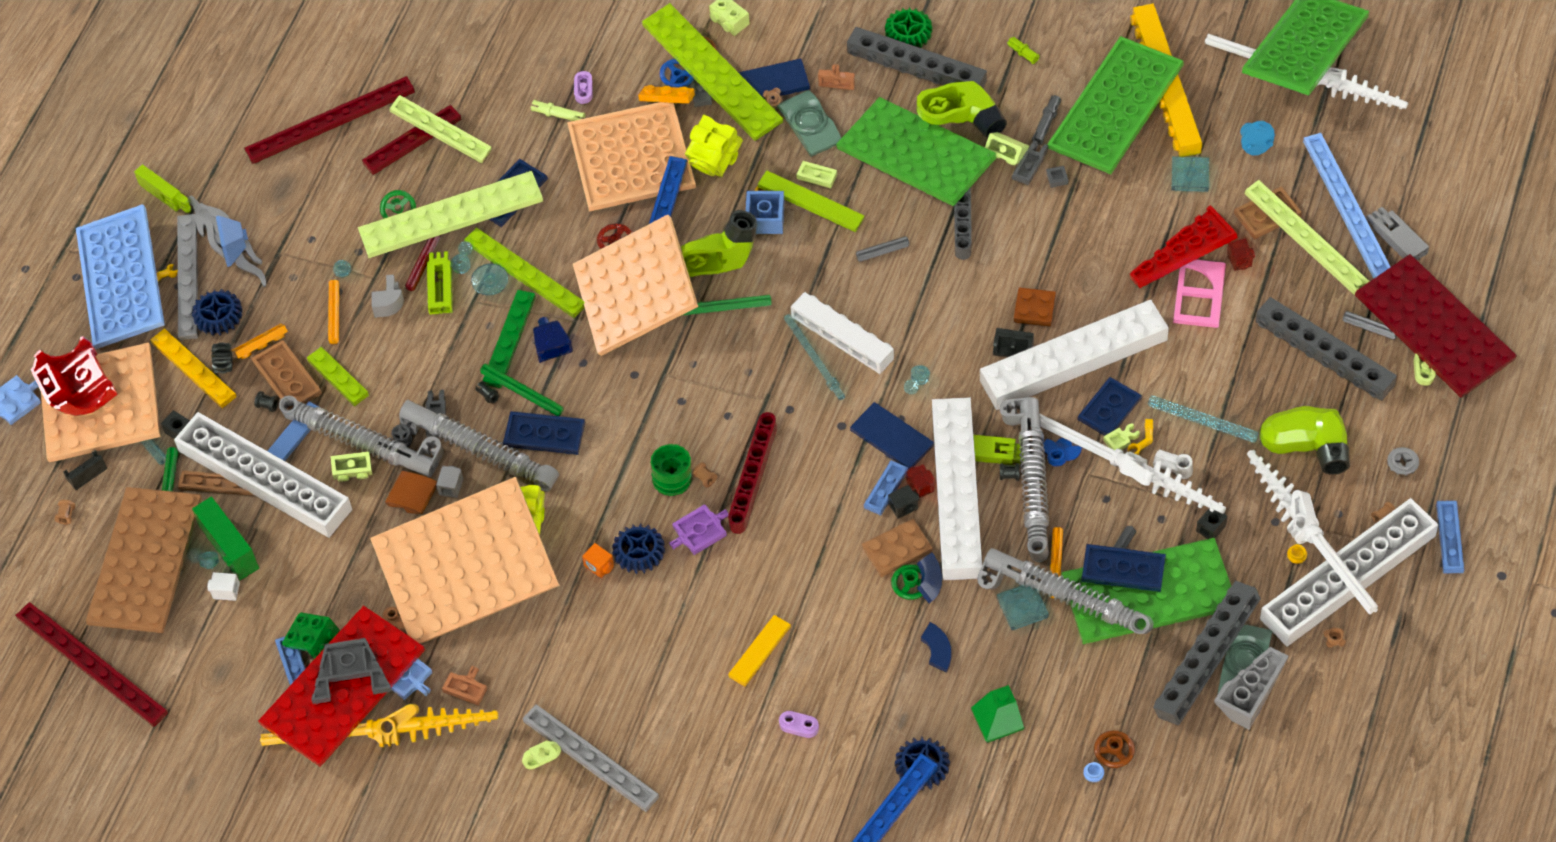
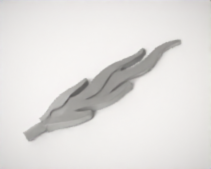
[188,196,266,287]

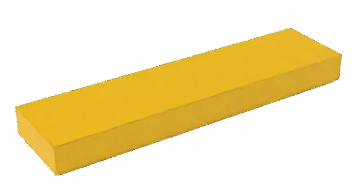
[728,615,791,687]

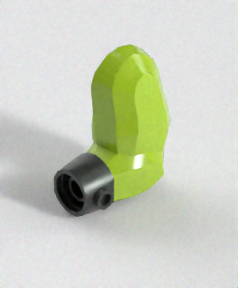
[680,210,757,277]
[1260,406,1350,475]

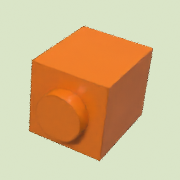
[582,543,614,578]

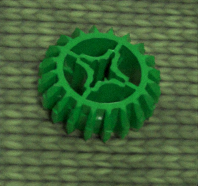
[884,7,933,48]

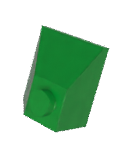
[971,685,1024,743]

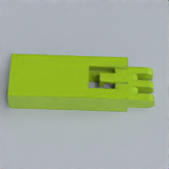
[134,164,192,213]
[427,251,453,315]
[973,435,1023,465]

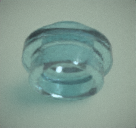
[333,260,352,278]

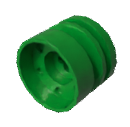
[650,444,692,496]

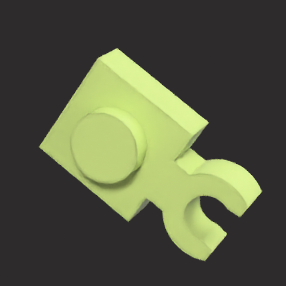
[1103,423,1140,450]

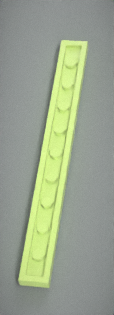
[1245,180,1370,295]

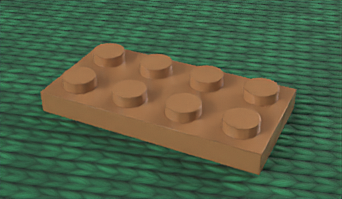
[251,340,322,410]

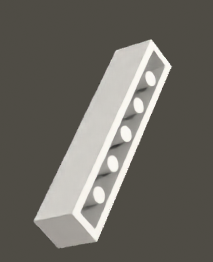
[791,292,894,374]

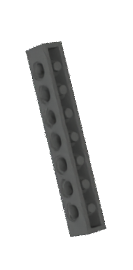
[847,27,987,88]
[1255,297,1397,401]
[1153,581,1261,726]

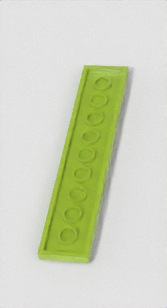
[642,3,783,141]

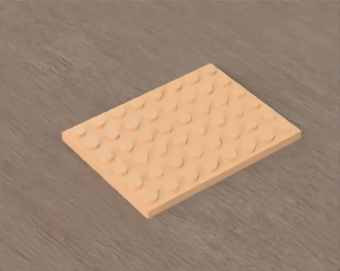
[370,477,560,644]

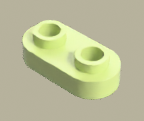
[1413,354,1436,386]

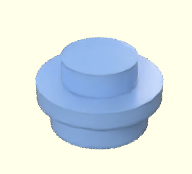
[1083,762,1104,782]

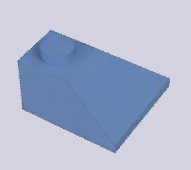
[216,216,248,267]

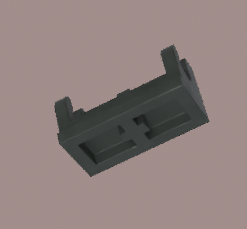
[993,328,1034,357]
[63,450,107,490]

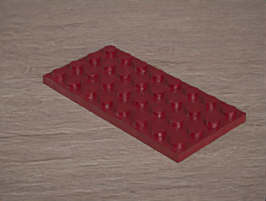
[1355,254,1517,398]

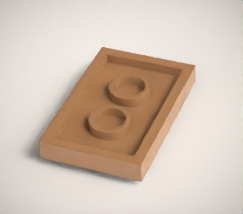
[1234,186,1302,239]
[862,519,933,577]

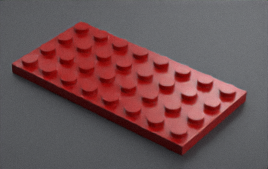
[258,605,425,767]

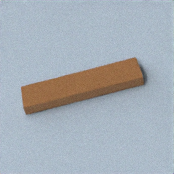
[178,470,253,496]

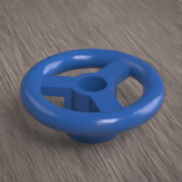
[659,59,694,88]

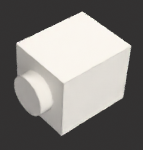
[208,572,240,601]

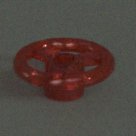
[597,223,632,249]

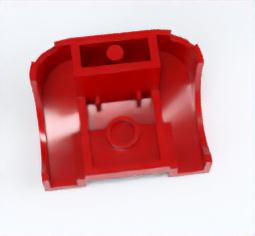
[31,336,118,416]

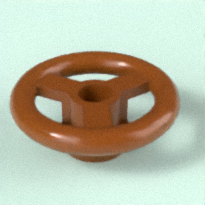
[1094,730,1135,768]

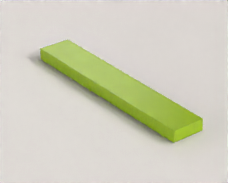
[758,170,864,232]

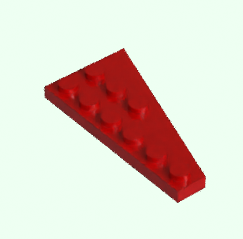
[1129,205,1238,289]

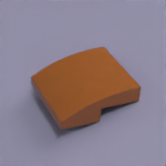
[385,471,437,514]

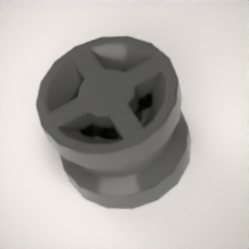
[391,424,413,447]

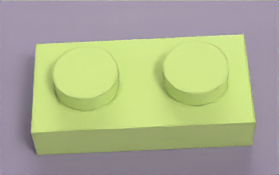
[797,161,837,188]

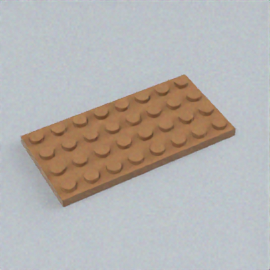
[86,487,202,633]

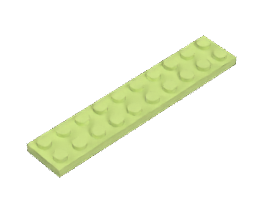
[358,171,543,258]

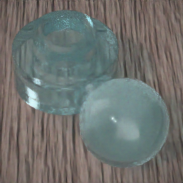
[451,241,473,274]
[904,365,930,395]
[187,548,219,569]

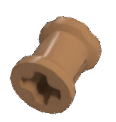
[692,462,717,488]
[55,499,76,525]
[1371,502,1396,523]

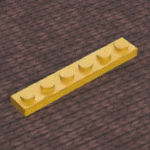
[150,328,236,408]

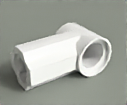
[1153,450,1193,479]

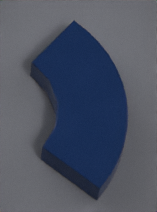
[917,552,942,603]
[921,622,951,673]

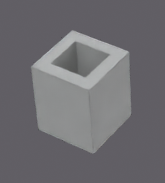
[436,466,464,498]

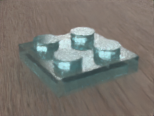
[1171,157,1209,192]
[996,585,1049,630]

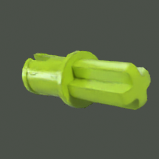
[1007,37,1040,64]

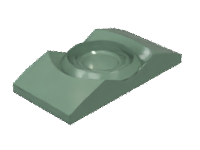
[777,90,841,157]
[1217,624,1272,694]

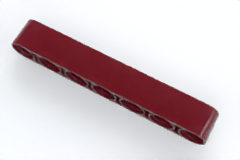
[728,412,777,534]

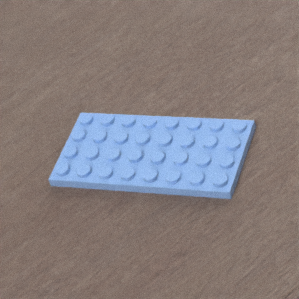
[76,204,165,349]

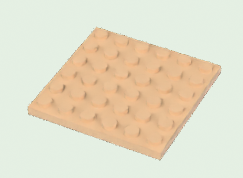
[567,102,696,212]
[573,215,698,356]
[41,343,161,463]

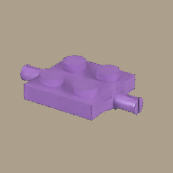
[669,505,729,555]

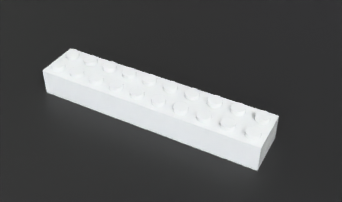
[980,300,1169,410]
[932,397,982,580]
[174,412,352,538]
[1260,498,1438,647]

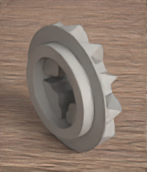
[1387,447,1419,476]

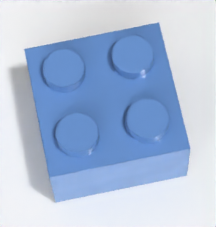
[746,191,785,234]

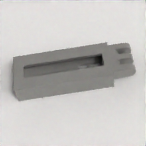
[1366,207,1429,260]

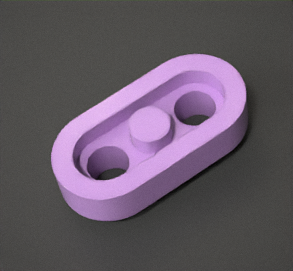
[574,71,593,104]
[779,711,819,738]

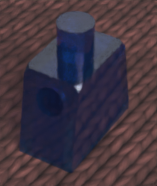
[533,317,573,363]

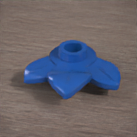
[1043,437,1082,467]

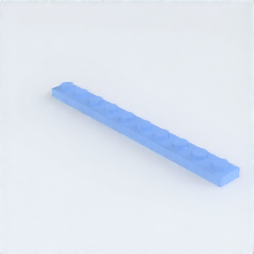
[1303,133,1390,279]

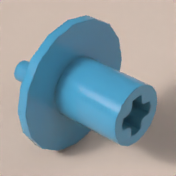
[1240,121,1275,156]

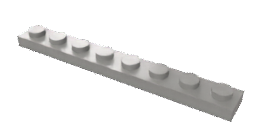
[177,214,198,340]
[523,704,659,812]

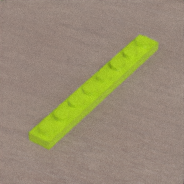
[464,228,585,318]

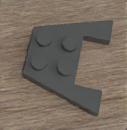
[312,638,391,704]

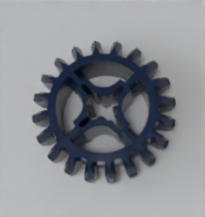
[192,288,243,336]
[612,523,665,575]
[895,736,950,791]

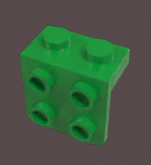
[282,612,340,659]

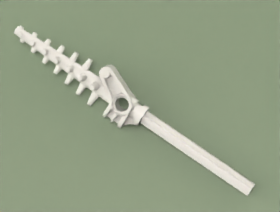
[1205,34,1408,109]
[1039,413,1226,514]
[1247,450,1378,614]

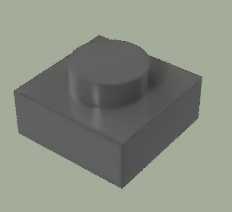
[1046,166,1069,188]

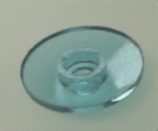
[471,264,508,295]

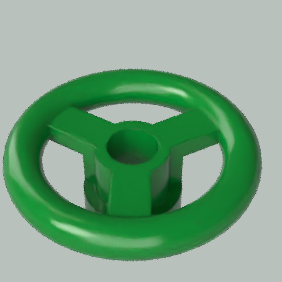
[380,190,416,219]
[891,564,923,600]

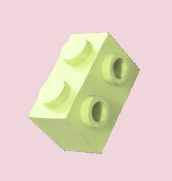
[709,0,750,36]
[985,132,1029,165]
[331,452,372,482]

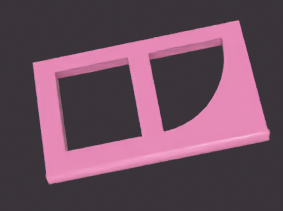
[1173,260,1226,328]

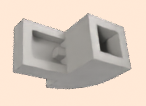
[372,275,404,318]

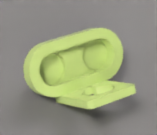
[522,741,561,769]

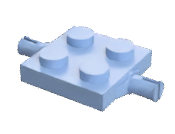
[0,375,41,425]
[391,659,432,700]

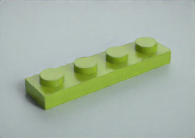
[307,347,369,407]

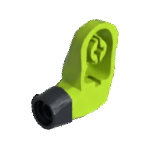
[916,81,1007,138]

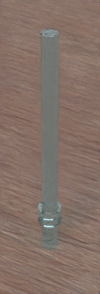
[784,314,845,400]

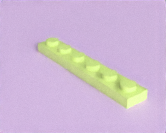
[390,95,491,163]

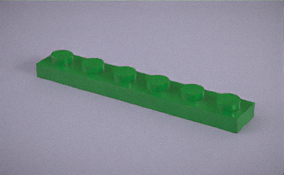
[482,290,536,389]

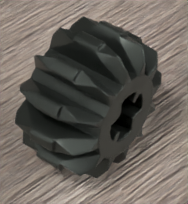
[211,342,233,374]

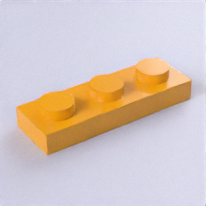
[638,85,695,104]
[232,323,288,359]

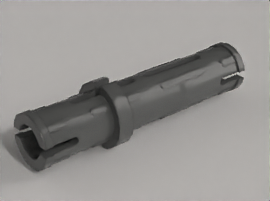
[1032,95,1061,145]

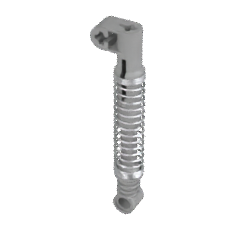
[279,395,444,477]
[1000,397,1049,562]
[399,400,559,492]
[977,548,1154,634]

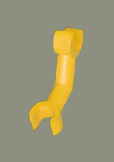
[156,264,178,282]
[1127,419,1153,455]

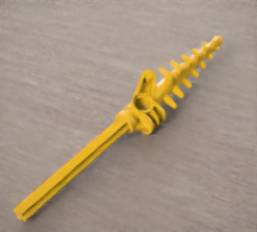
[260,704,499,747]

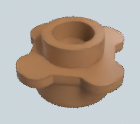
[763,88,783,107]
[1324,628,1346,648]

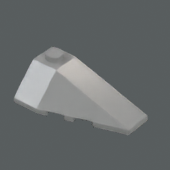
[1214,647,1289,730]

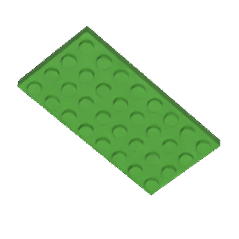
[1242,0,1369,95]
[1047,36,1184,174]
[836,97,997,206]
[1061,538,1231,644]

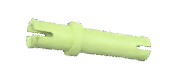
[531,100,585,121]

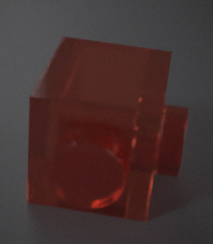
[1227,238,1255,271]
[906,464,934,498]

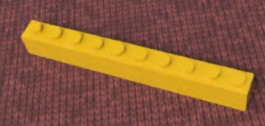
[1130,3,1202,158]

